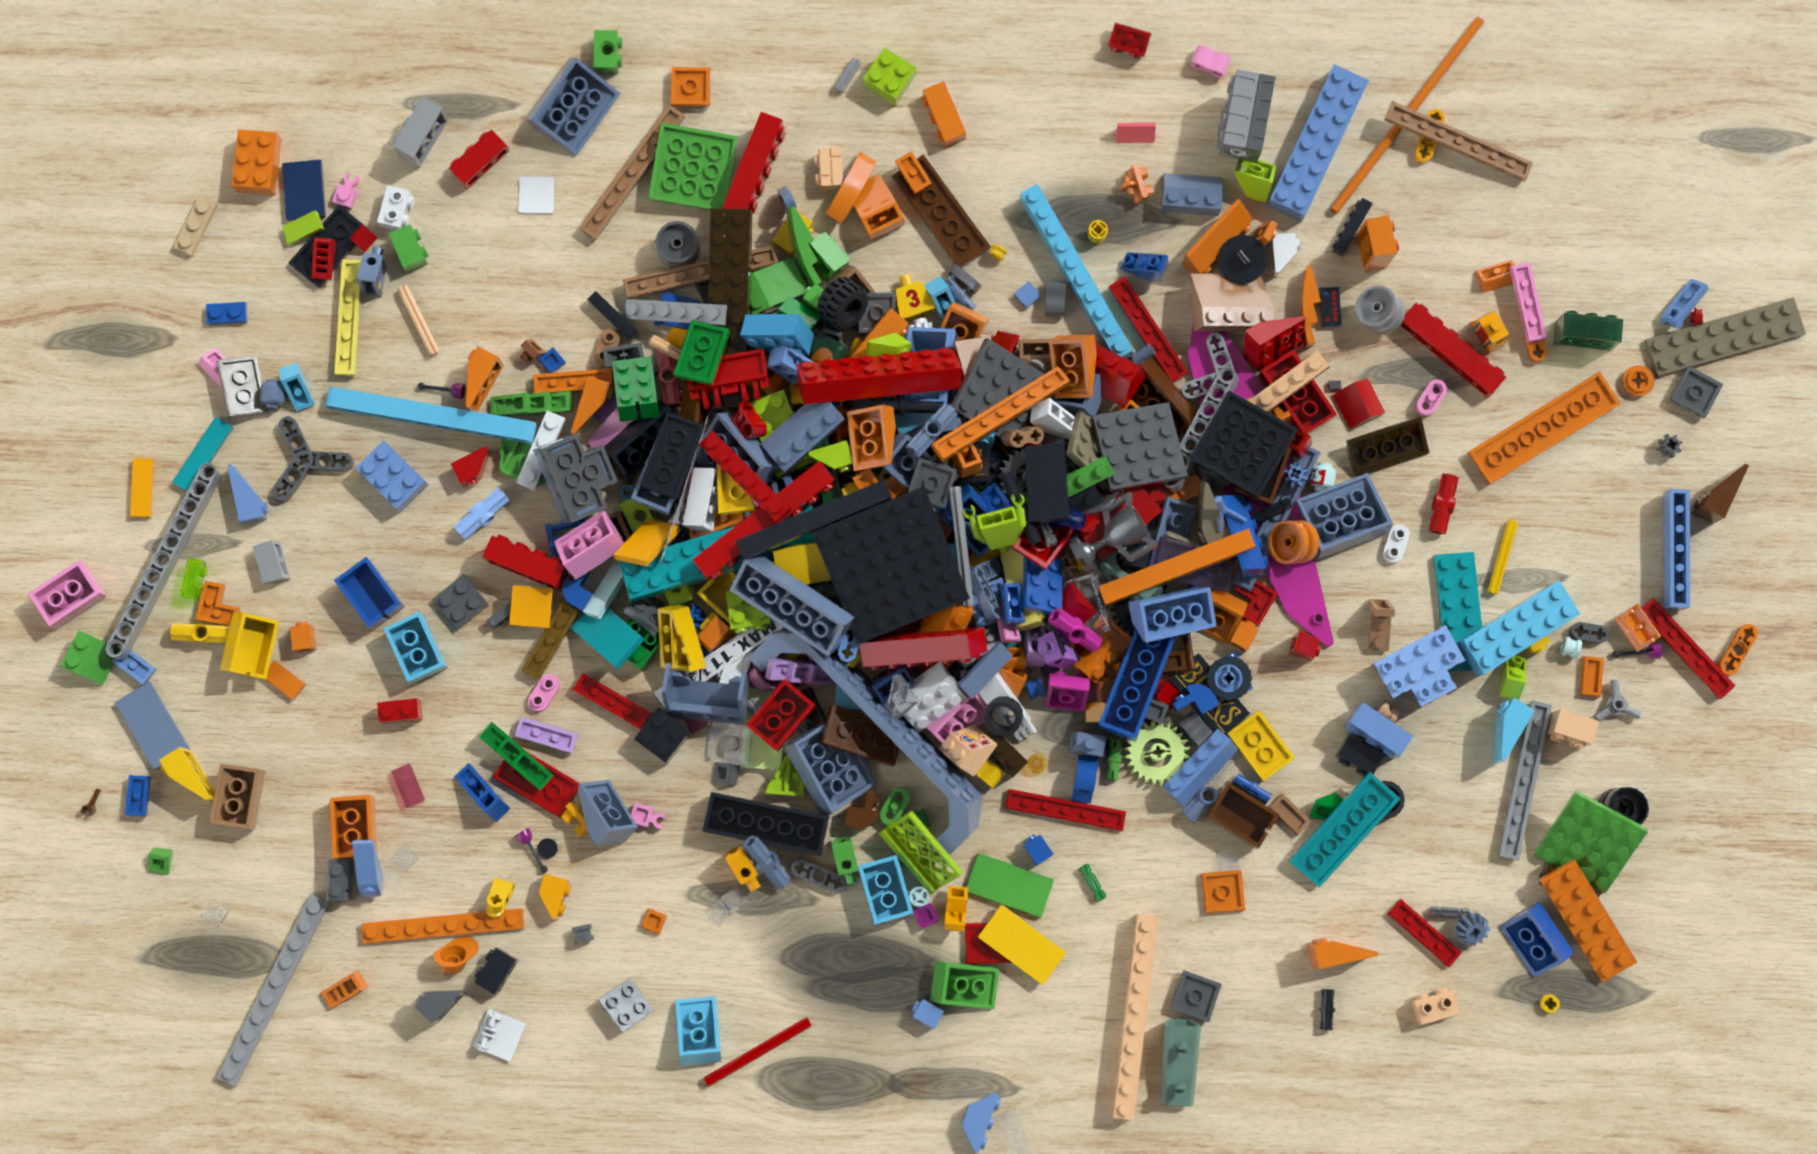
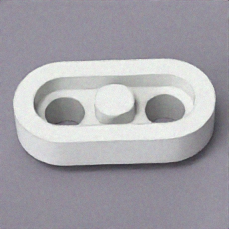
[1382,524,1410,563]

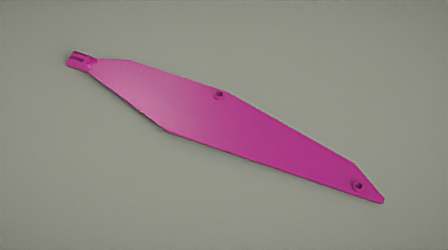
[1188,293,1334,647]

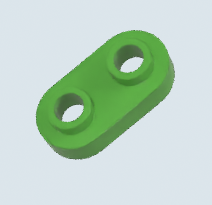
[880,787,910,825]

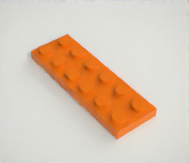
[1539,858,1637,983]

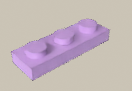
[515,717,579,754]

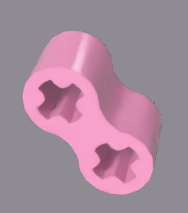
[1190,45,1231,78]

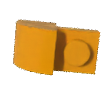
[944,885,968,932]

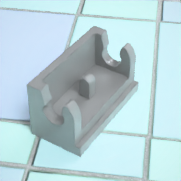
[253,540,291,584]

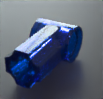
[1049,509,1087,530]

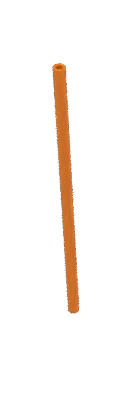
[1330,17,1484,214]

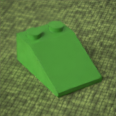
[750,258,807,314]
[930,960,1000,1009]

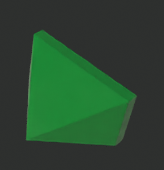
[1310,792,1343,820]

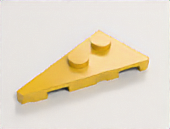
[717,464,757,515]

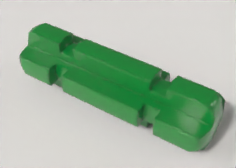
[1079,863,1107,901]

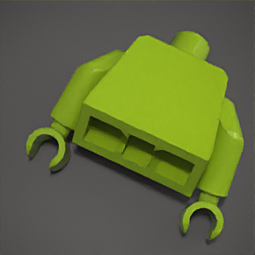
[963,493,1026,552]

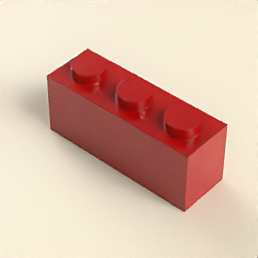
[449,129,510,190]

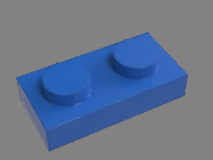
[206,302,248,325]
[980,482,1013,512]
[125,775,151,817]

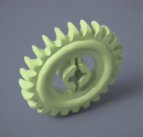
[1125,721,1190,786]

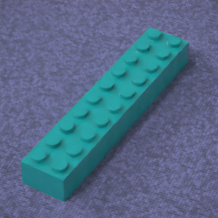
[619,505,816,602]

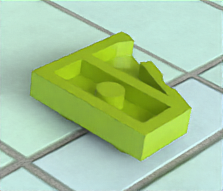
[764,755,804,797]

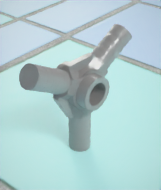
[1594,680,1641,721]

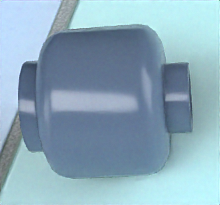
[260,380,286,409]

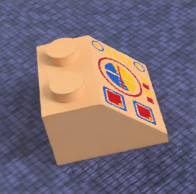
[939,726,998,777]

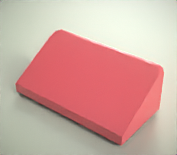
[1116,123,1156,143]

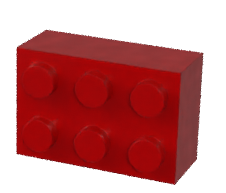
[746,679,816,753]

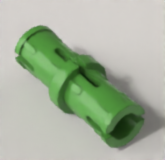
[1106,739,1122,780]

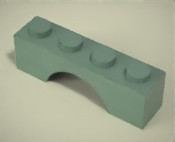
[1094,549,1163,601]

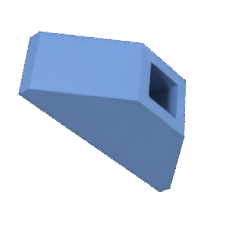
[962,1092,1001,1153]

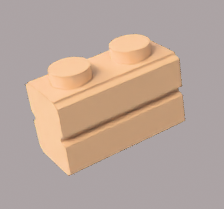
[815,147,843,191]

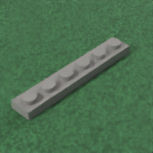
[625,299,727,325]

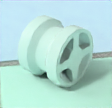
[1560,636,1582,659]
[909,887,929,907]

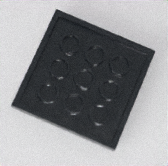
[1189,390,1299,499]

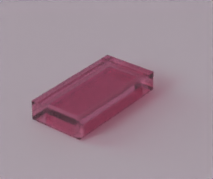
[391,763,426,808]

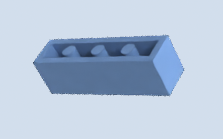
[1163,729,1238,807]

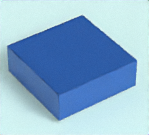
[538,347,566,373]

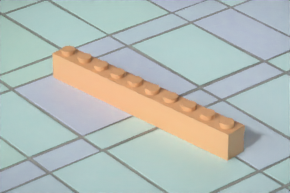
[1112,914,1158,1121]

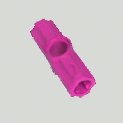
[1048,608,1103,652]

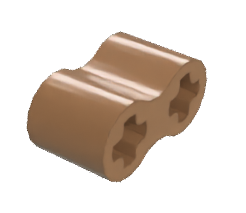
[1001,426,1044,448]

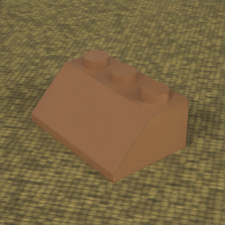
[209,763,265,830]

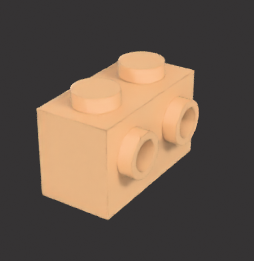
[1411,987,1460,1025]

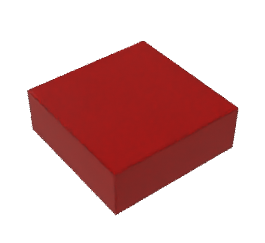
[350,225,377,252]

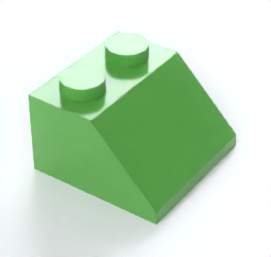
[61,630,121,685]

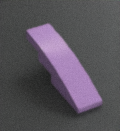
[765,658,838,685]

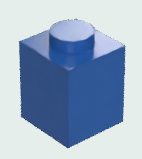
[1023,834,1054,866]

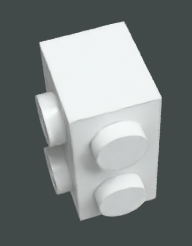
[377,185,415,230]

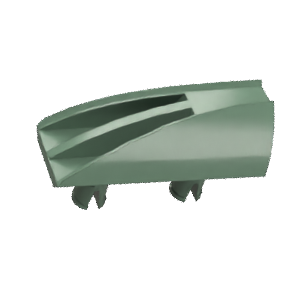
[1161,1018,1201,1107]

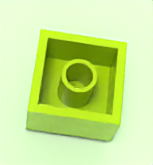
[863,48,917,106]

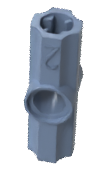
[906,403,958,459]
[742,835,791,889]

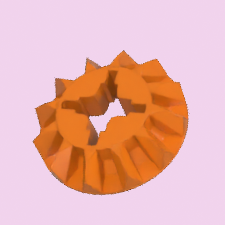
[1622,365,1654,397]

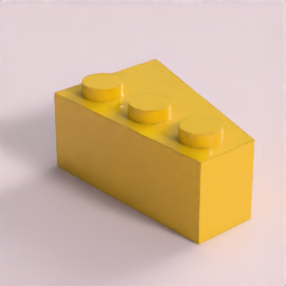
[658,605,706,672]

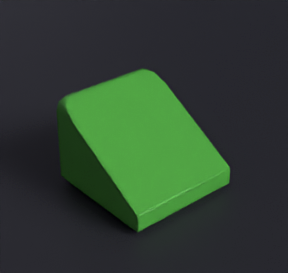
[149,847,173,874]

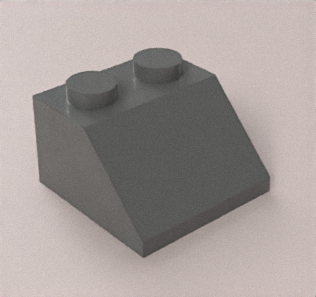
[414,990,467,1024]

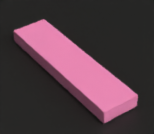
[1510,263,1547,343]

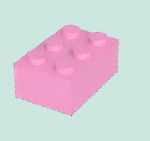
[28,560,107,629]

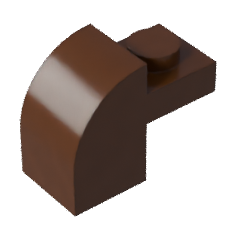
[845,789,880,829]

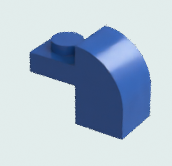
[562,571,593,613]
[1171,684,1220,716]
[1071,755,1098,804]

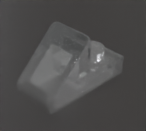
[887,674,919,720]

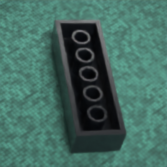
[702,792,830,857]

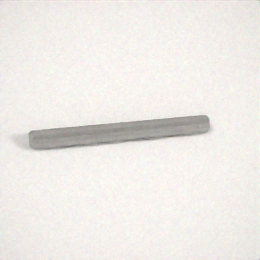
[949,487,974,606]

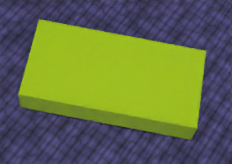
[282,211,324,245]

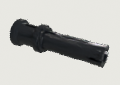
[883,397,944,416]

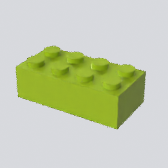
[749,390,814,481]

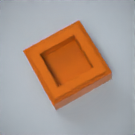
[641,908,667,934]

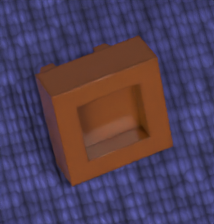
[520,339,546,362]

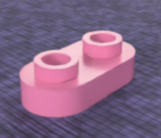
[1416,380,1447,416]
[528,674,560,712]

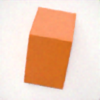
[697,616,736,651]

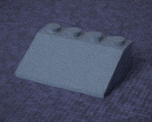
[525,57,621,155]
[695,413,779,484]
[1296,473,1393,559]
[783,721,877,815]

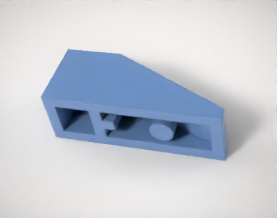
[227,464,268,525]
[353,840,383,897]

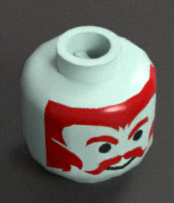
[1309,463,1337,491]

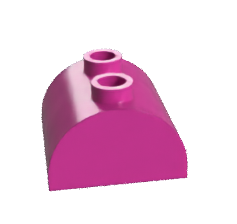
[1045,671,1090,712]

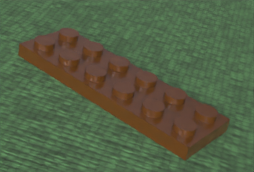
[892,154,991,268]

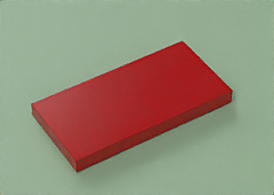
[1076,486,1162,562]
[493,752,580,819]

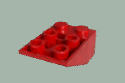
[1243,316,1306,371]

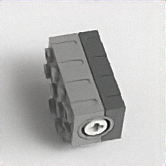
[1217,69,1276,162]

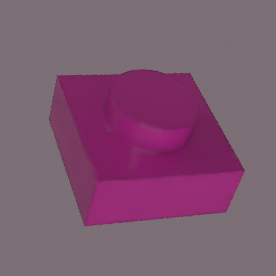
[913,903,939,929]

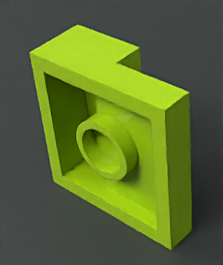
[726,591,771,634]

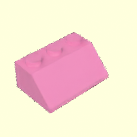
[554,510,624,579]
[925,692,993,745]

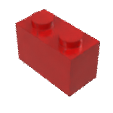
[377,698,423,724]

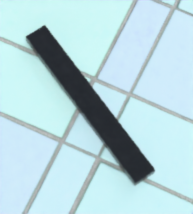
[736,480,892,560]

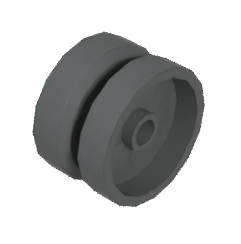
[655,221,700,268]

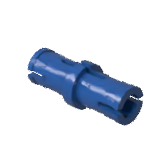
[1231,773,1272,805]

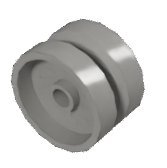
[1355,285,1405,334]

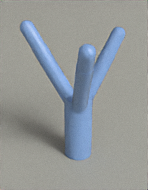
[1214,496,1247,532]

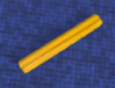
[1487,519,1519,595]

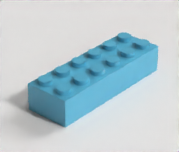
[1456,580,1580,677]

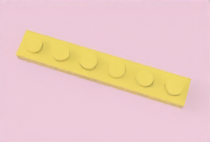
[334,259,362,376]

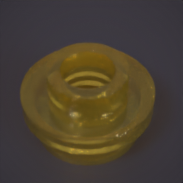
[1027,754,1047,774]

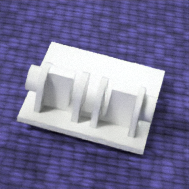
[473,1009,526,1062]

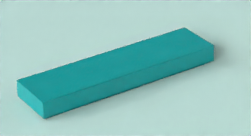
[172,417,233,491]

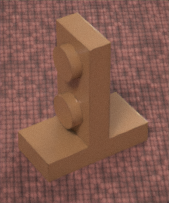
[1368,599,1395,651]

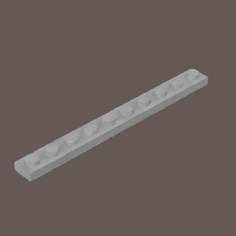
[217,894,330,1087]

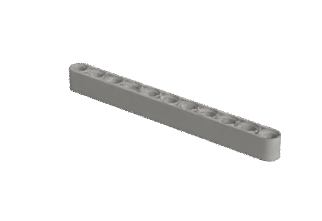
[106,463,222,661]

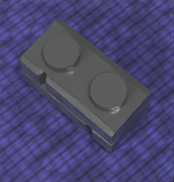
[327,860,353,901]

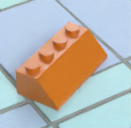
[1182,199,1253,274]
[915,603,973,673]

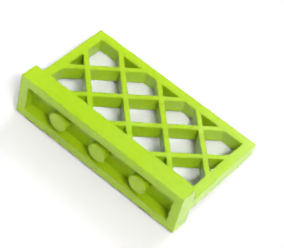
[879,811,964,895]

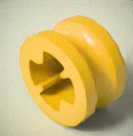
[988,244,1008,261]
[1540,994,1560,1013]

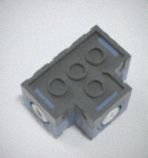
[533,434,618,523]

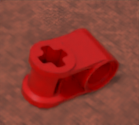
[731,402,767,439]

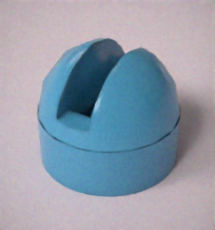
[620,485,635,501]

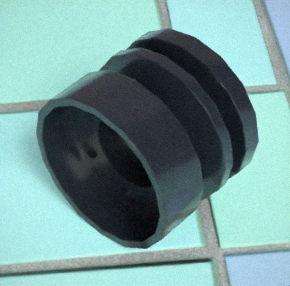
[1598,787,1649,825]

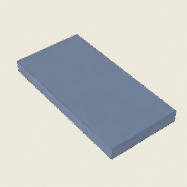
[115,681,190,770]

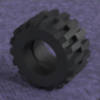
[817,277,869,331]

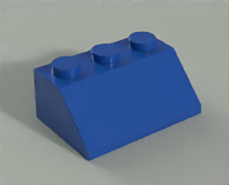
[1500,901,1574,977]

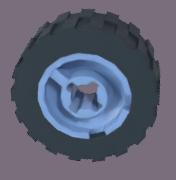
[1207,656,1252,700]

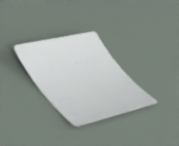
[518,176,554,213]

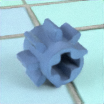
[1284,464,1308,488]

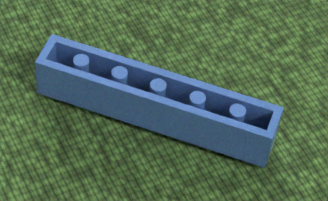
[1663,489,1690,610]

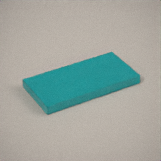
[570,608,645,669]

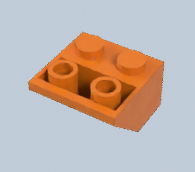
[1073,638,1124,686]

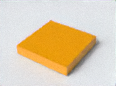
[509,585,553,628]

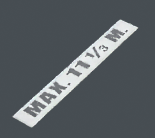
[654,618,784,709]

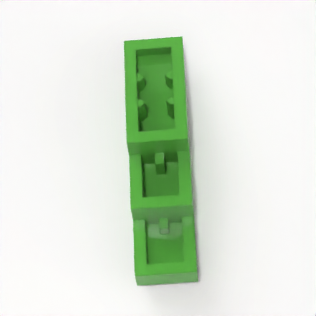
[786,206,822,286]
[490,391,573,416]

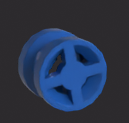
[1025,677,1047,701]

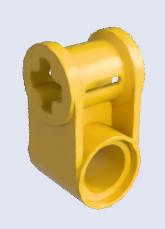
[486,878,515,918]

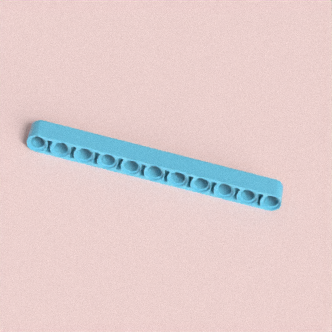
[325,387,537,444]

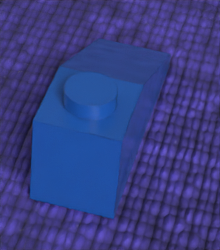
[454,763,511,822]

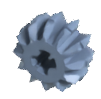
[1454,911,1490,946]

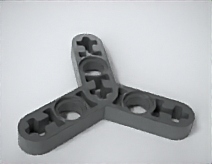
[273,416,354,502]

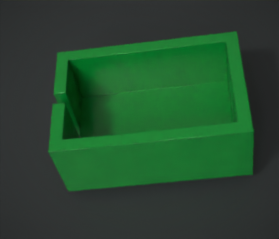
[612,356,660,422]

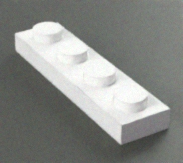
[516,411,566,491]

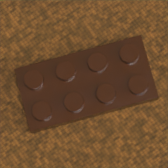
[821,704,899,767]

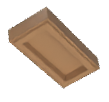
[1269,793,1311,836]

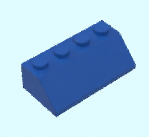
[1221,495,1269,580]

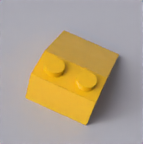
[159,747,215,802]

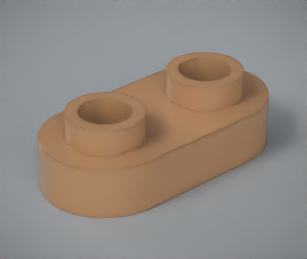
[594,329,621,367]

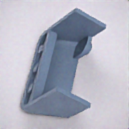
[661,663,749,724]

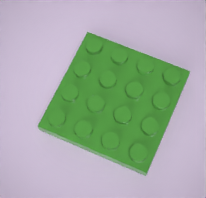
[648,122,738,211]
[1534,790,1648,893]

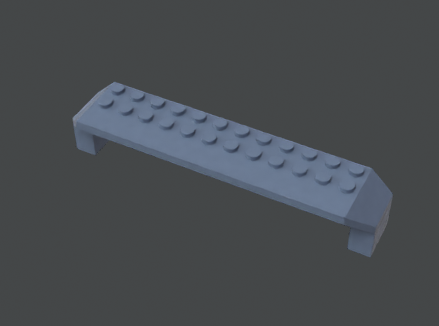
[748,627,983,855]

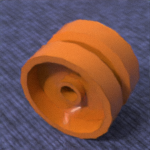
[1268,520,1320,564]

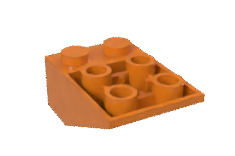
[852,174,905,241]

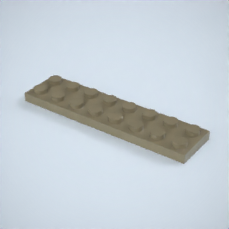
[1644,297,1806,377]

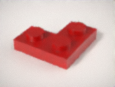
[1234,580,1278,627]

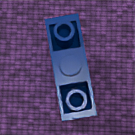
[1120,252,1169,282]

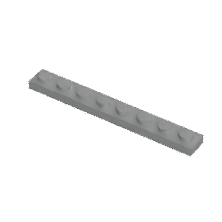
[1498,700,1552,861]

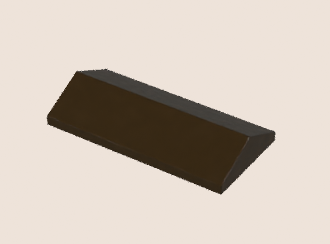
[1346,416,1430,477]

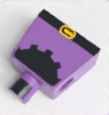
[1037,629,1080,669]

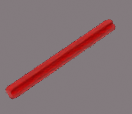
[703,1017,812,1087]

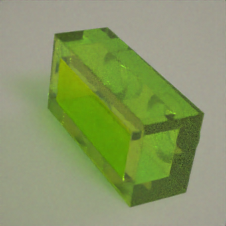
[180,557,208,601]

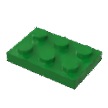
[674,320,730,386]

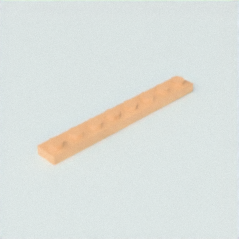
[1189,351,1330,449]

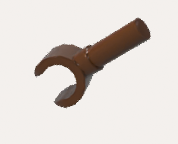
[81,788,101,816]

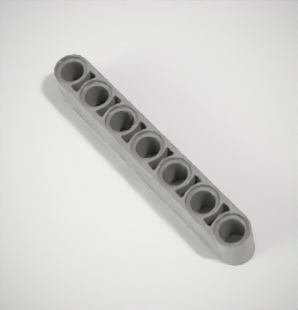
[1164,366,1239,492]

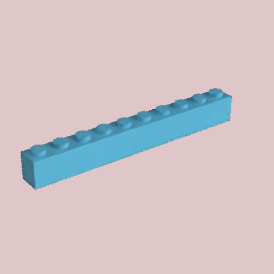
[1020,184,1133,359]

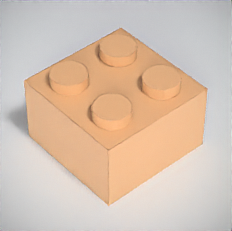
[1546,709,1600,749]

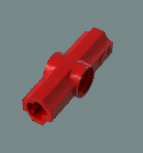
[1429,473,1459,535]

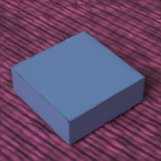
[1014,281,1041,309]

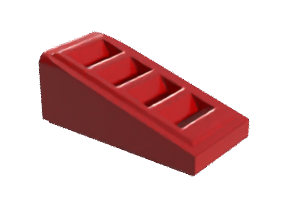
[312,238,336,281]

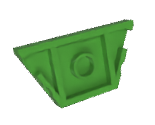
[499,439,546,489]

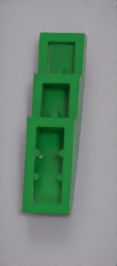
[478,721,554,791]

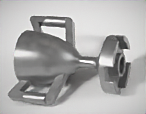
[1069,492,1158,574]

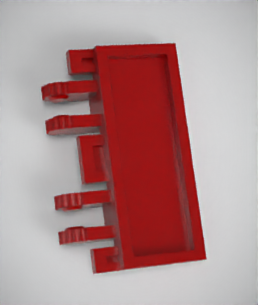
[688,349,770,410]

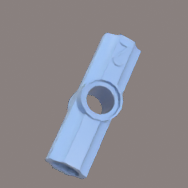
[454,488,510,540]

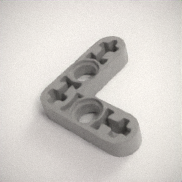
[1181,332,1234,400]

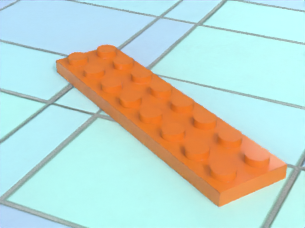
[1468,371,1621,485]

